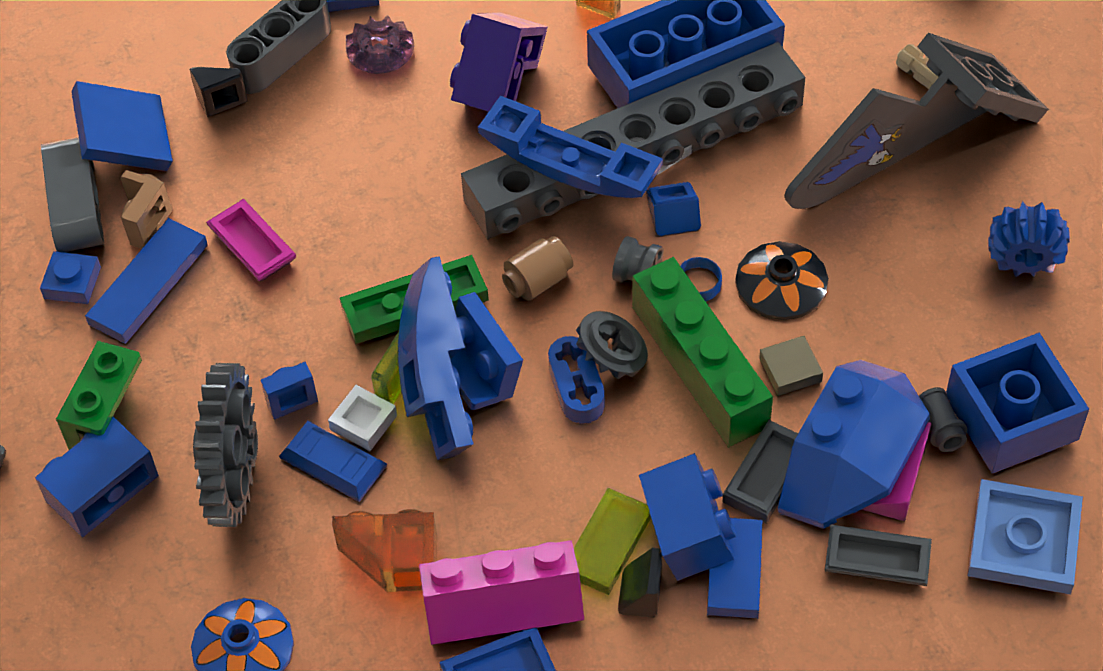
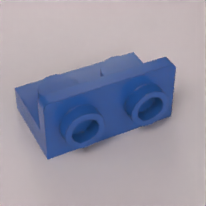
[450,292,523,410]

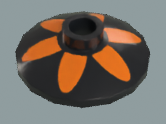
[735,241,829,320]

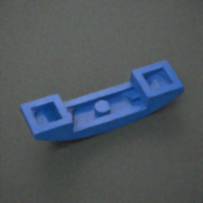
[478,96,663,198]

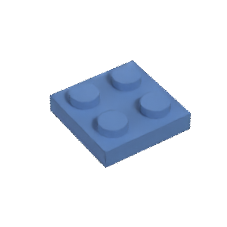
[968,479,1083,595]

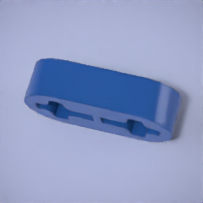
[548,336,605,424]

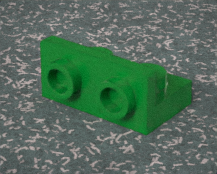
[56,341,142,450]

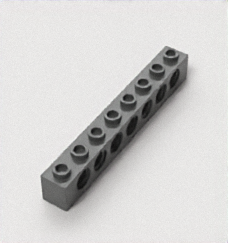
[461,42,806,240]

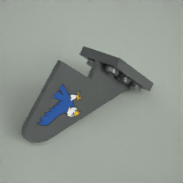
[784,33,1049,209]

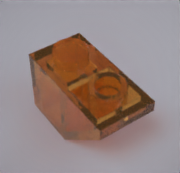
[332,509,437,592]

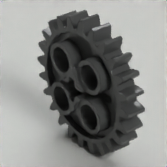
[193,363,258,527]

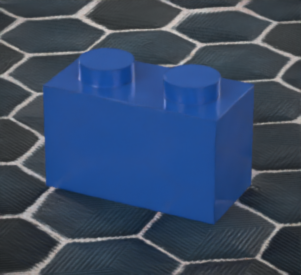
[35,417,159,538]
[639,453,736,581]

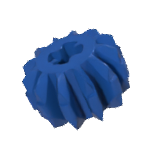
[988,201,1070,278]

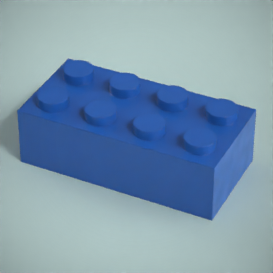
[587,0,785,108]

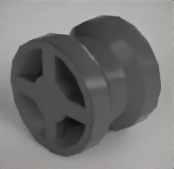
[612,236,664,283]

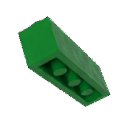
[632,257,773,448]

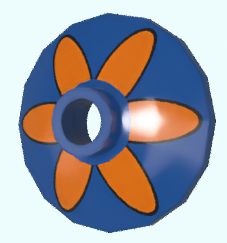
[191,598,294,671]

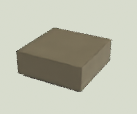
[759,336,823,396]

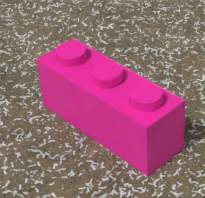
[419,540,584,645]

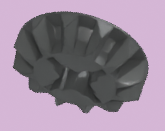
[576,311,648,379]

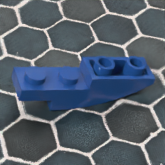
[398,256,474,460]

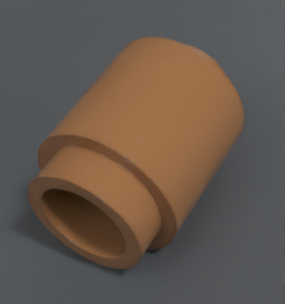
[502,236,573,301]

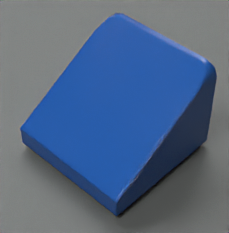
[646,182,701,236]

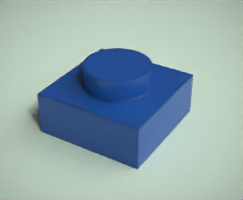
[40,251,101,304]
[260,362,318,420]

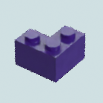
[450,12,548,112]

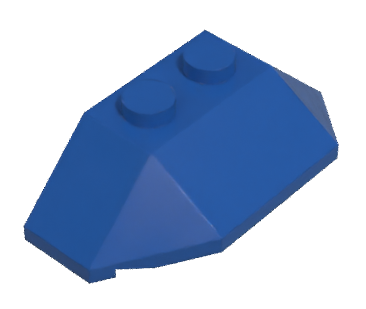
[778,360,930,529]

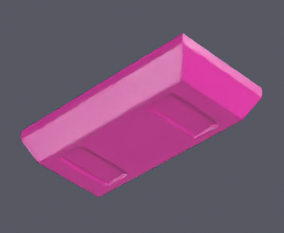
[206,199,296,281]

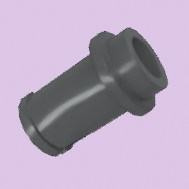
[919,387,968,452]

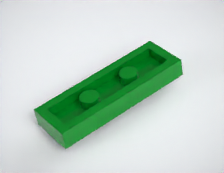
[340,255,489,344]

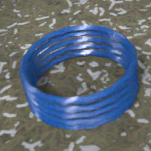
[680,257,722,301]

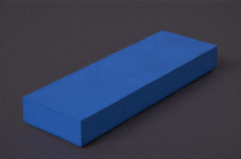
[85,218,208,344]

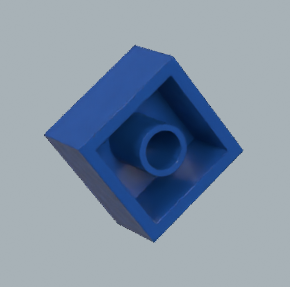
[946,332,1089,474]

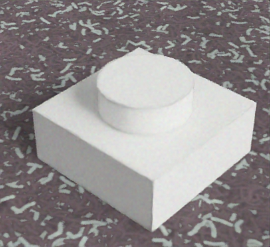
[328,385,397,451]

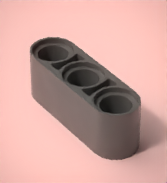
[226,0,331,94]
[41,137,104,252]

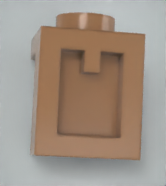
[121,170,172,249]

